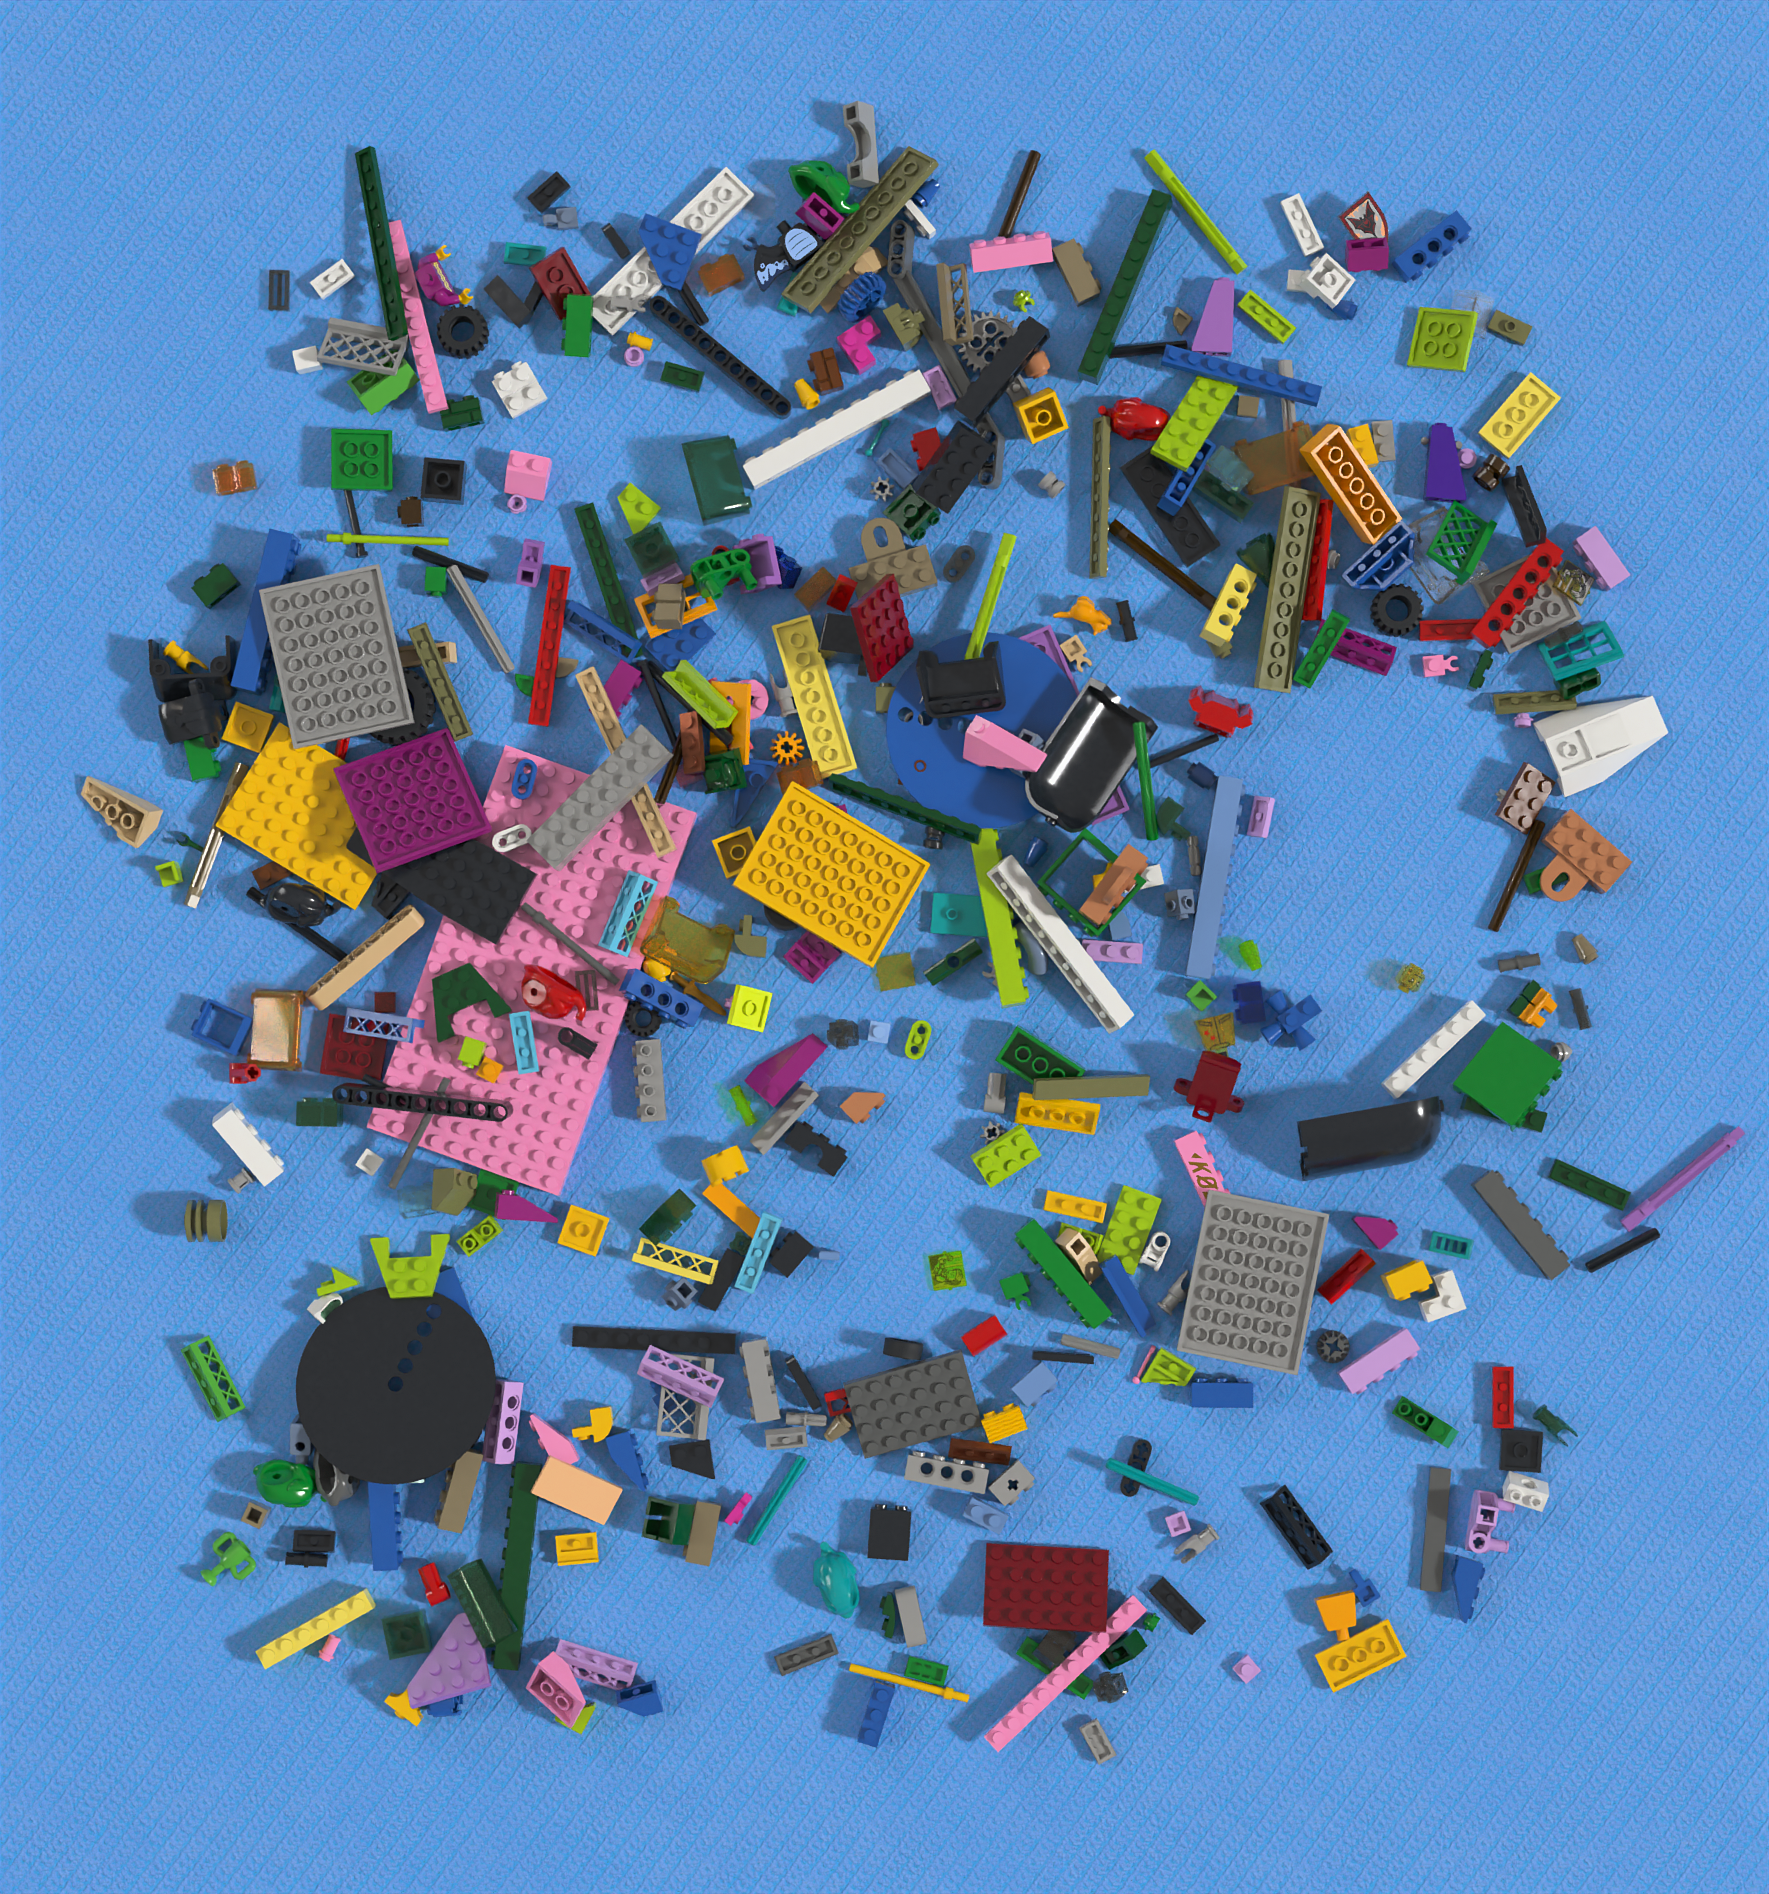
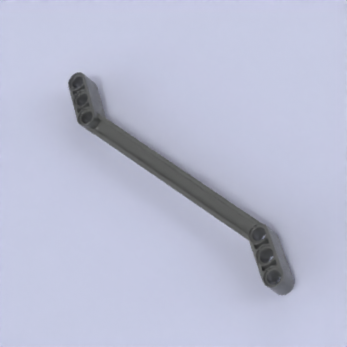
[887,220,1005,490]

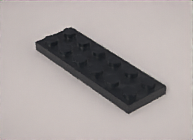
[1120,445,1221,568]

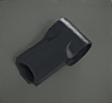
[558,1027,598,1060]

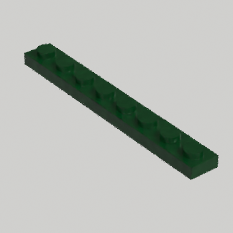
[574,503,644,659]
[829,773,982,845]

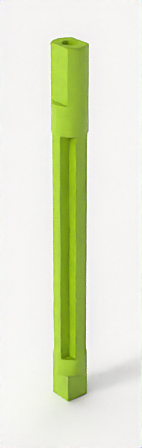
[1144,149,1248,275]
[964,533,1017,660]

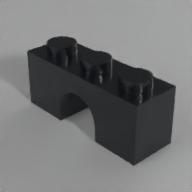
[784,1121,848,1177]

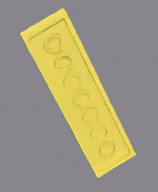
[772,614,857,780]

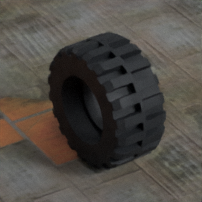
[369,667,436,746]

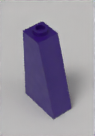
[1423,423,1467,504]

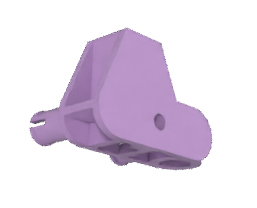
[1465,1490,1516,1554]

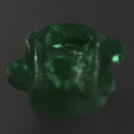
[729,1231,753,1255]

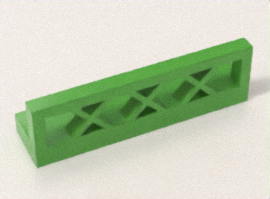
[181,1335,246,1422]

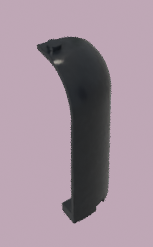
[1025,677,1158,833]
[1297,1096,1444,1181]

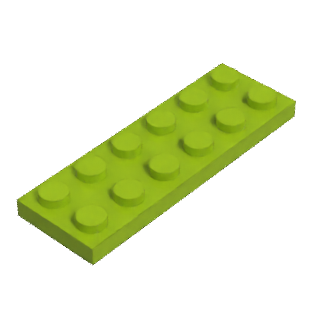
[1150,375,1239,472]

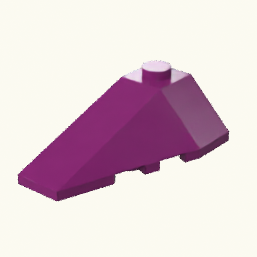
[744,1033,828,1107]

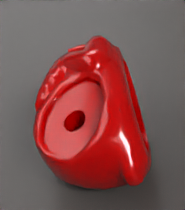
[1098,397,1171,441]
[521,964,587,1021]

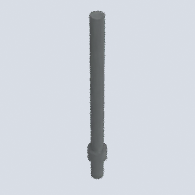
[521,902,620,985]
[388,1077,451,1189]

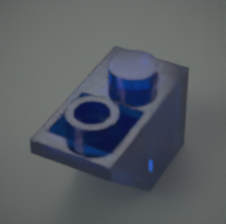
[775,546,802,589]

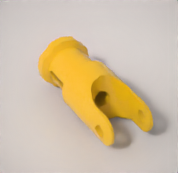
[163,640,208,674]

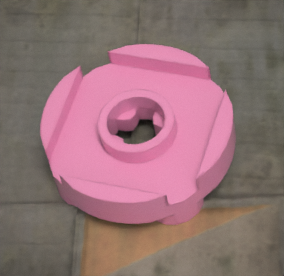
[728,679,769,720]

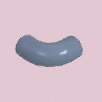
[1015,921,1048,975]

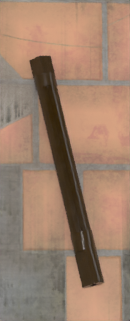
[1109,519,1217,611]

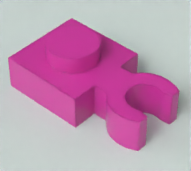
[724,1492,752,1526]

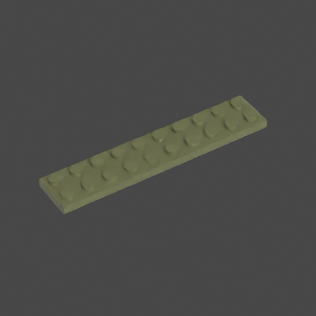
[781,146,939,314]
[1254,486,1321,693]

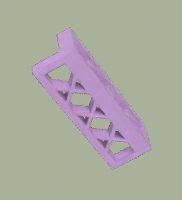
[637,1345,724,1408]
[555,1639,638,1690]

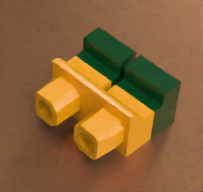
[1506,979,1558,1029]

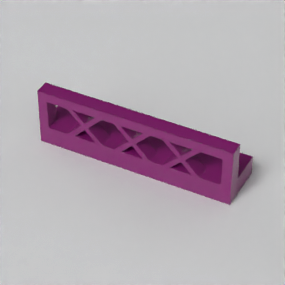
[1312,619,1397,676]

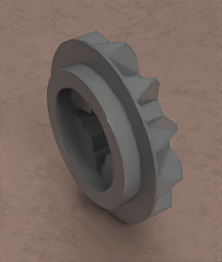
[1317,1331,1350,1363]

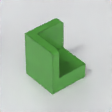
[1185,980,1217,1011]

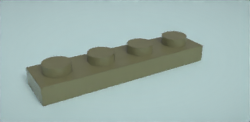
[1492,690,1577,714]

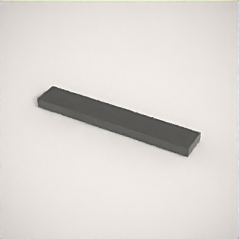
[1420,1467,1451,1592]

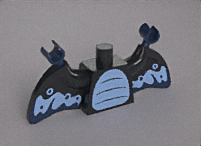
[743,198,847,292]

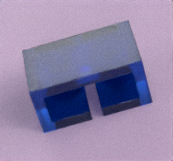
[1232,981,1266,1025]

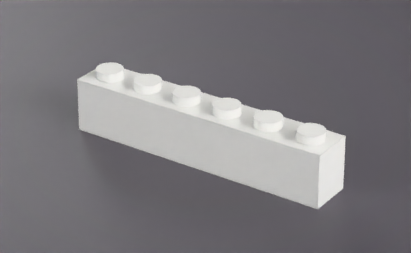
[1381,1000,1486,1099]

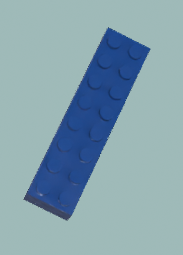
[231,529,301,696]

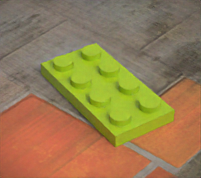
[1096,1185,1162,1275]

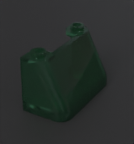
[681,435,753,526]

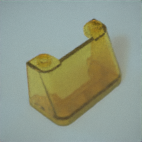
[640,895,735,984]

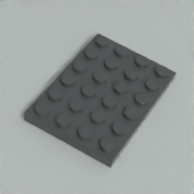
[843,1349,982,1459]

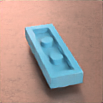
[509,1011,540,1075]

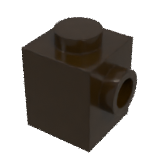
[397,496,424,528]

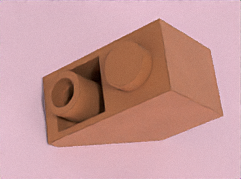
[840,1092,885,1124]

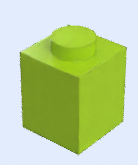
[458,1036,487,1069]

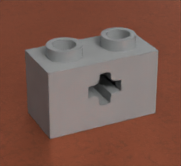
[988,1459,1035,1506]

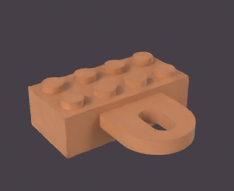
[1540,809,1632,902]
[1079,844,1149,926]

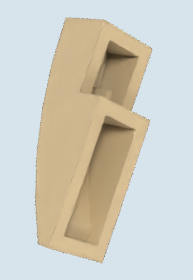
[398,641,457,668]

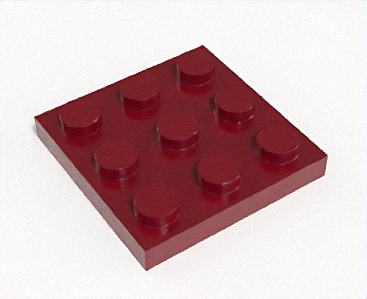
[320,1013,390,1081]

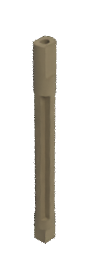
[184,762,249,909]

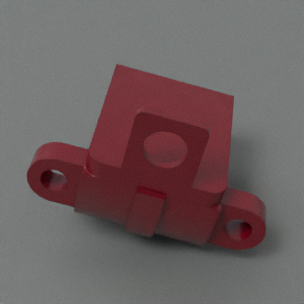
[1173,1051,1244,1123]

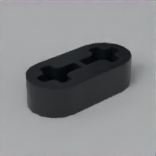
[601,223,631,259]

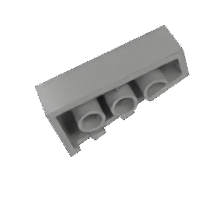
[739,1337,781,1423]

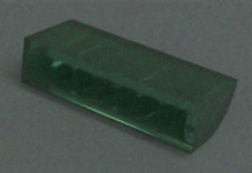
[447,1558,518,1649]

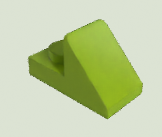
[316,1266,360,1297]

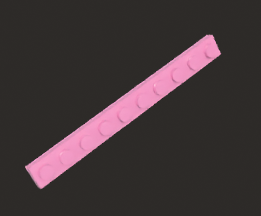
[389,220,448,414]
[984,1594,1147,1752]

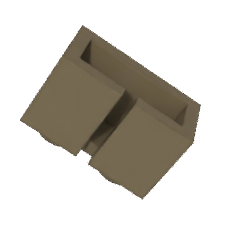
[652,584,686,629]

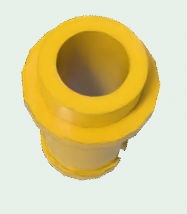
[627,331,653,351]

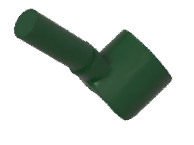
[176,832,204,852]

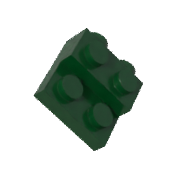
[882,484,941,542]

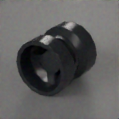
[923,826,945,850]

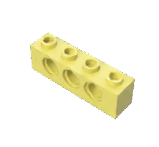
[1199,563,1257,647]

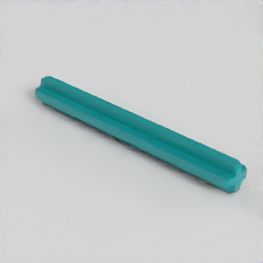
[746,1455,807,1546]
[1105,1458,1199,1506]

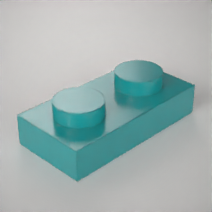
[504,242,547,267]

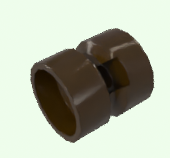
[1472,453,1510,492]

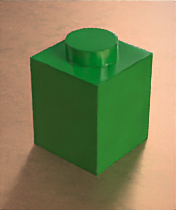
[425,567,448,598]

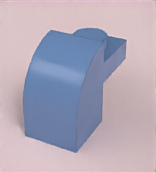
[1088,908,1132,941]

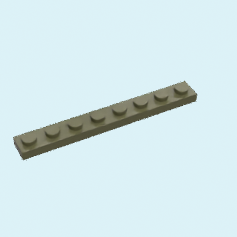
[1089,416,1111,579]

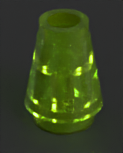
[1238,939,1262,971]

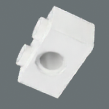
[1502,1471,1549,1512]

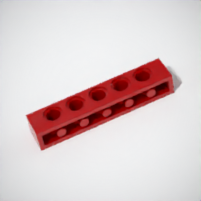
[1468,538,1564,649]

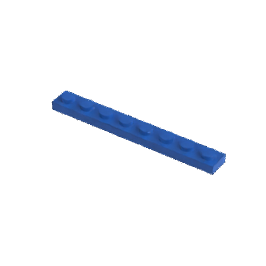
[1161,344,1322,407]

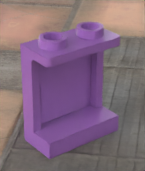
[732,534,782,594]

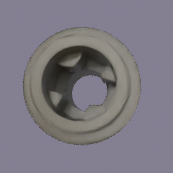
[1572,934,1599,965]
[823,1413,854,1443]

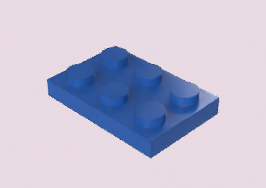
[644,607,716,672]

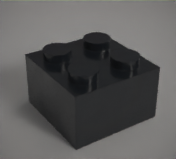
[420,457,467,505]

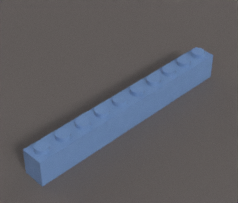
[1185,775,1246,980]

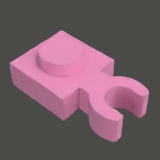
[1422,655,1459,678]

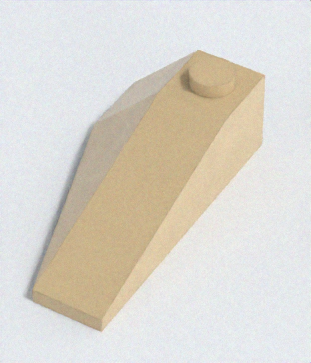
[81,776,163,848]

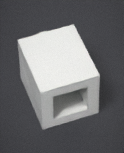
[292,346,323,374]

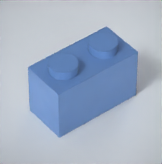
[1011,1361,1058,1407]
[963,1496,1009,1535]

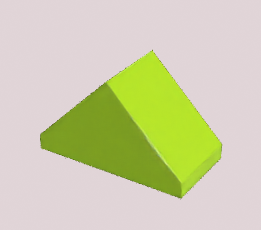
[555,1702,597,1734]

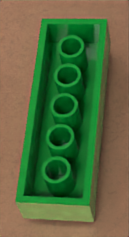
[1014,1218,1112,1329]

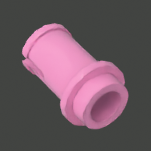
[318,1634,341,1662]

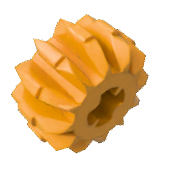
[770,731,804,766]

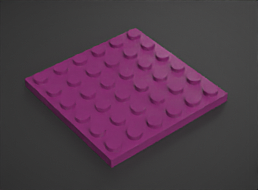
[333,728,492,873]

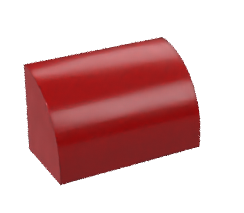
[960,1314,1008,1357]

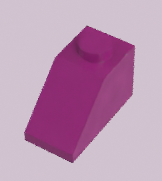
[1351,1216,1399,1250]

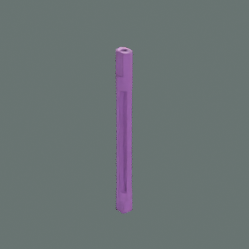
[1620,1126,1745,1232]

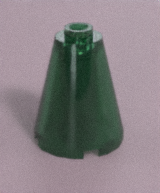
[1236,532,1275,589]

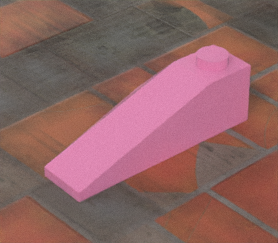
[963,715,1047,772]

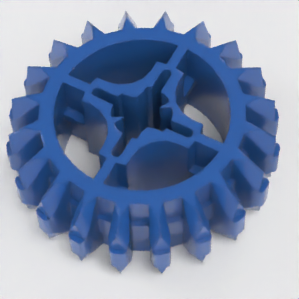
[837,271,886,323]

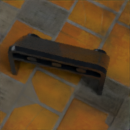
[916,641,1006,719]

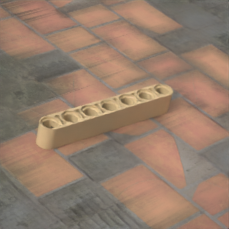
[305,905,425,1011]

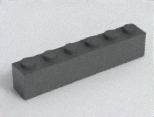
[1471,1170,1570,1281]

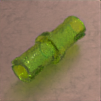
[728,1085,758,1127]

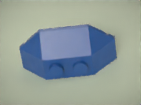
[1341,520,1415,591]

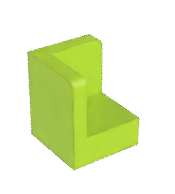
[155,861,184,888]

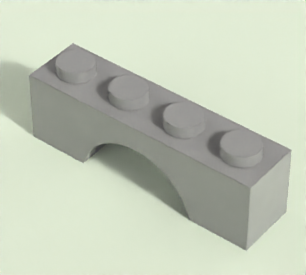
[843,101,879,188]

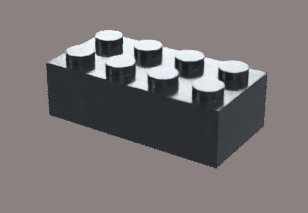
[912,420,995,514]

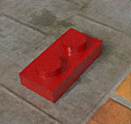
[826,574,858,612]

